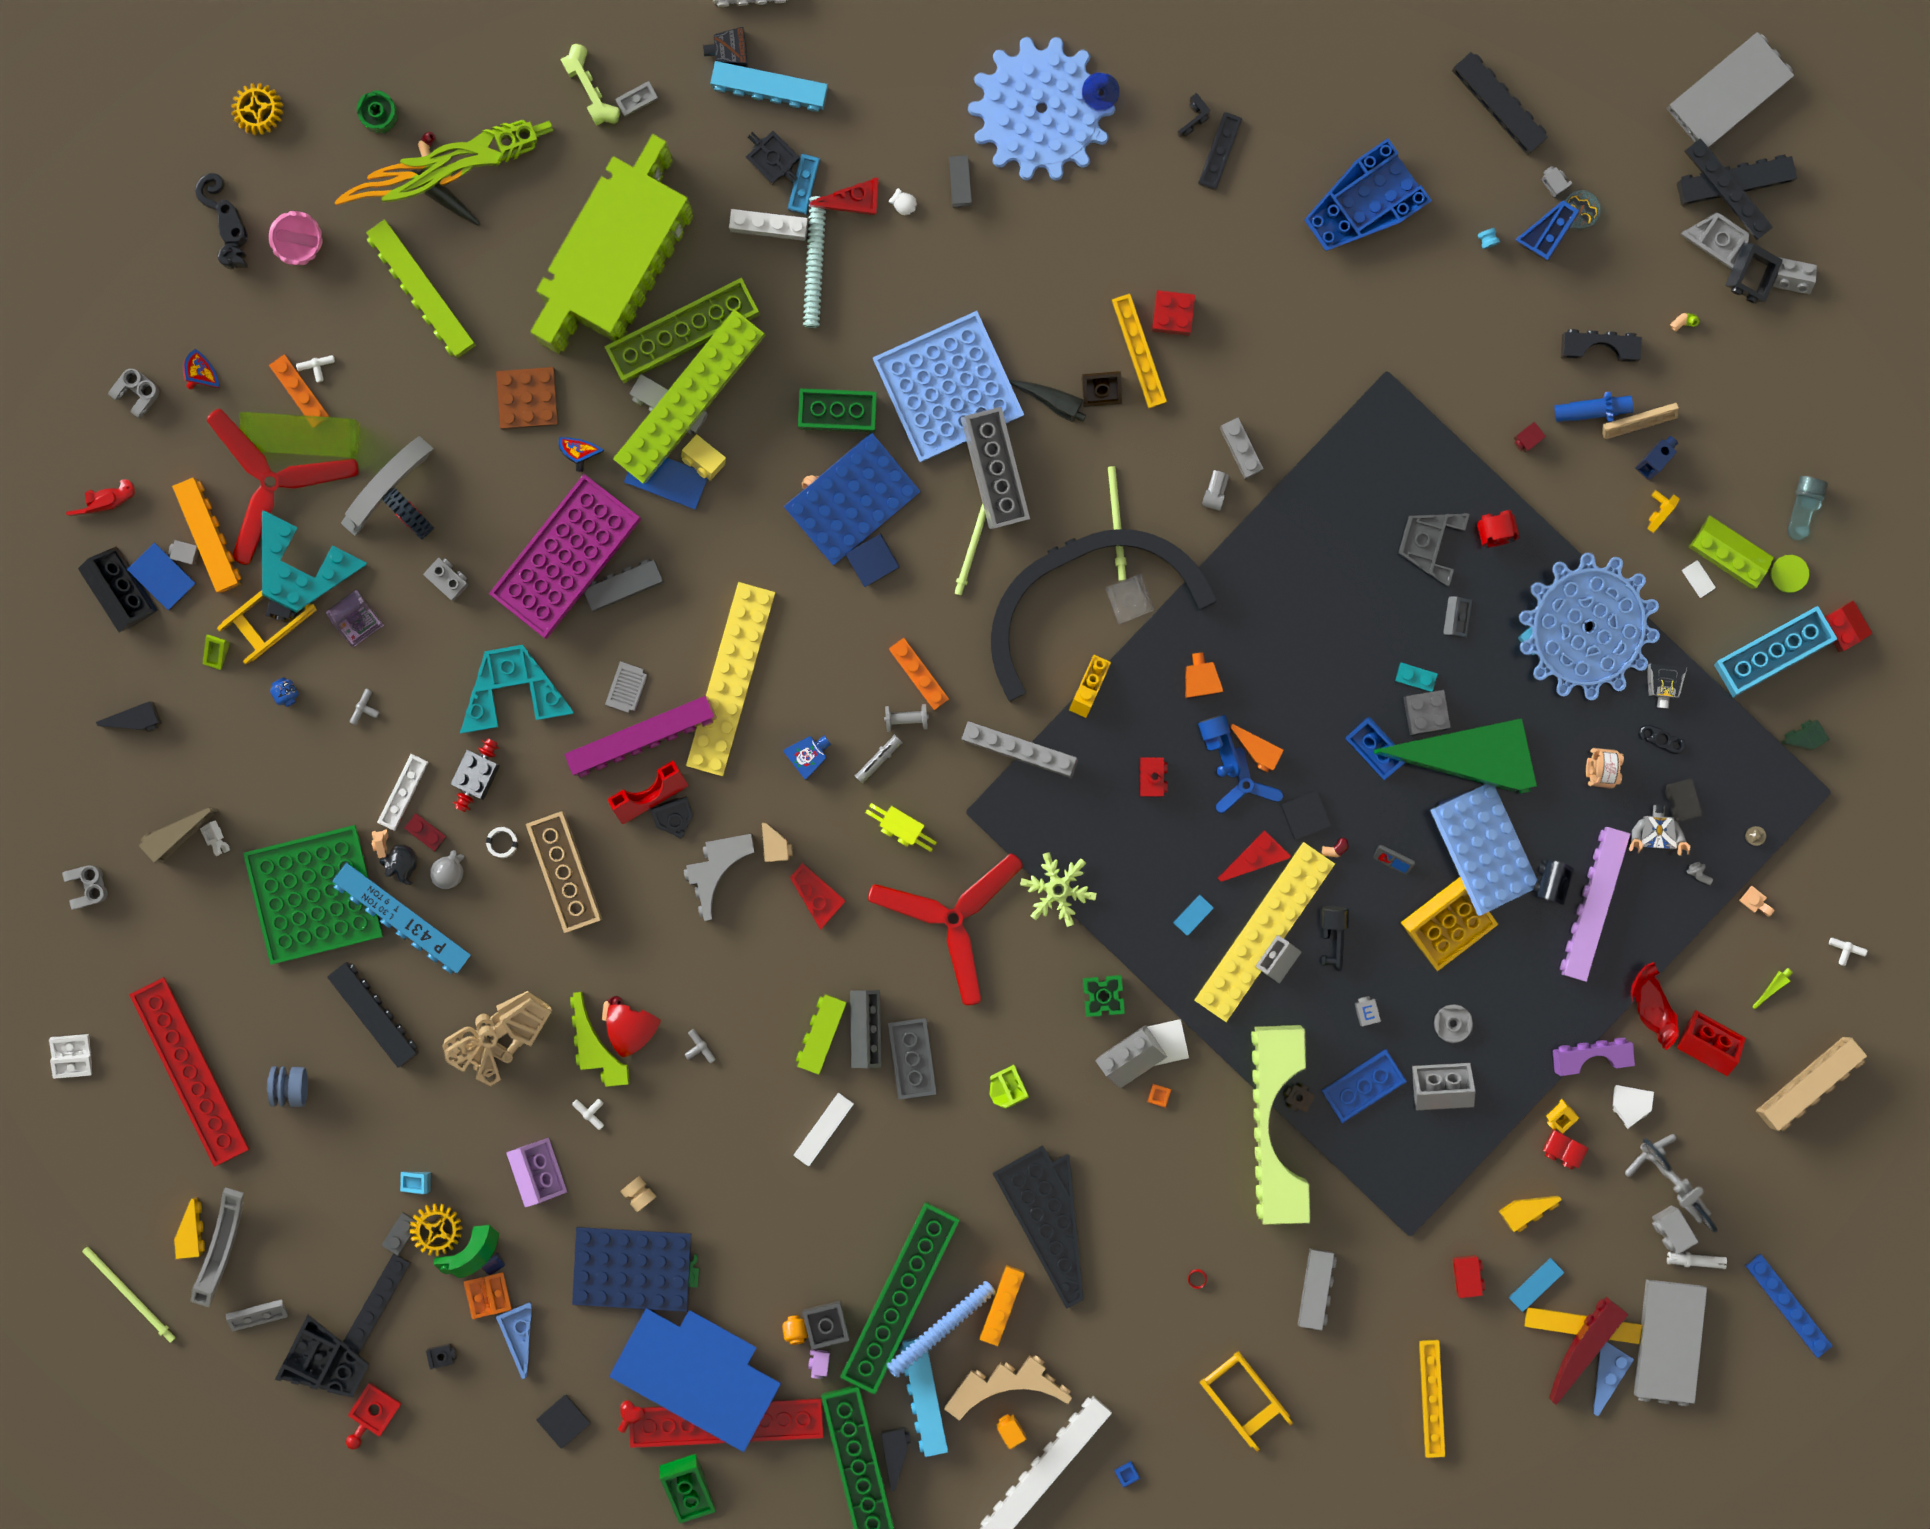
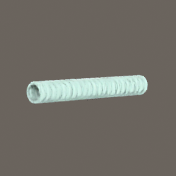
[803,196,826,328]

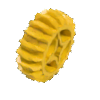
[231,83,283,135]
[409,1203,462,1256]

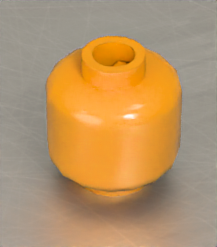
[782,1315,808,1345]

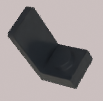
[1177,93,1211,137]

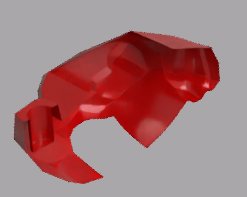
[1631,962,1679,1050]

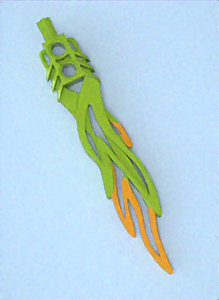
[335,120,553,205]

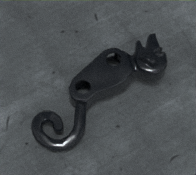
[195,173,248,270]

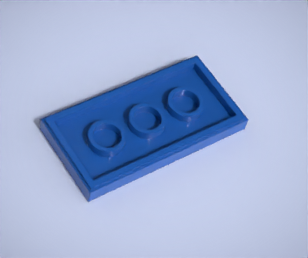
[624,458,708,510]
[1321,1049,1407,1123]

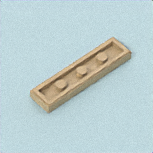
[1602,403,1679,439]

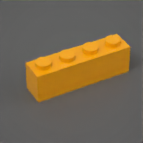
[980,1265,1025,1346]

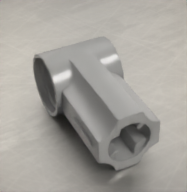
[1202,470,1229,511]

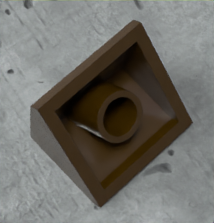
[1082,371,1122,407]

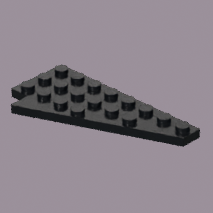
[992,1145,1083,1309]

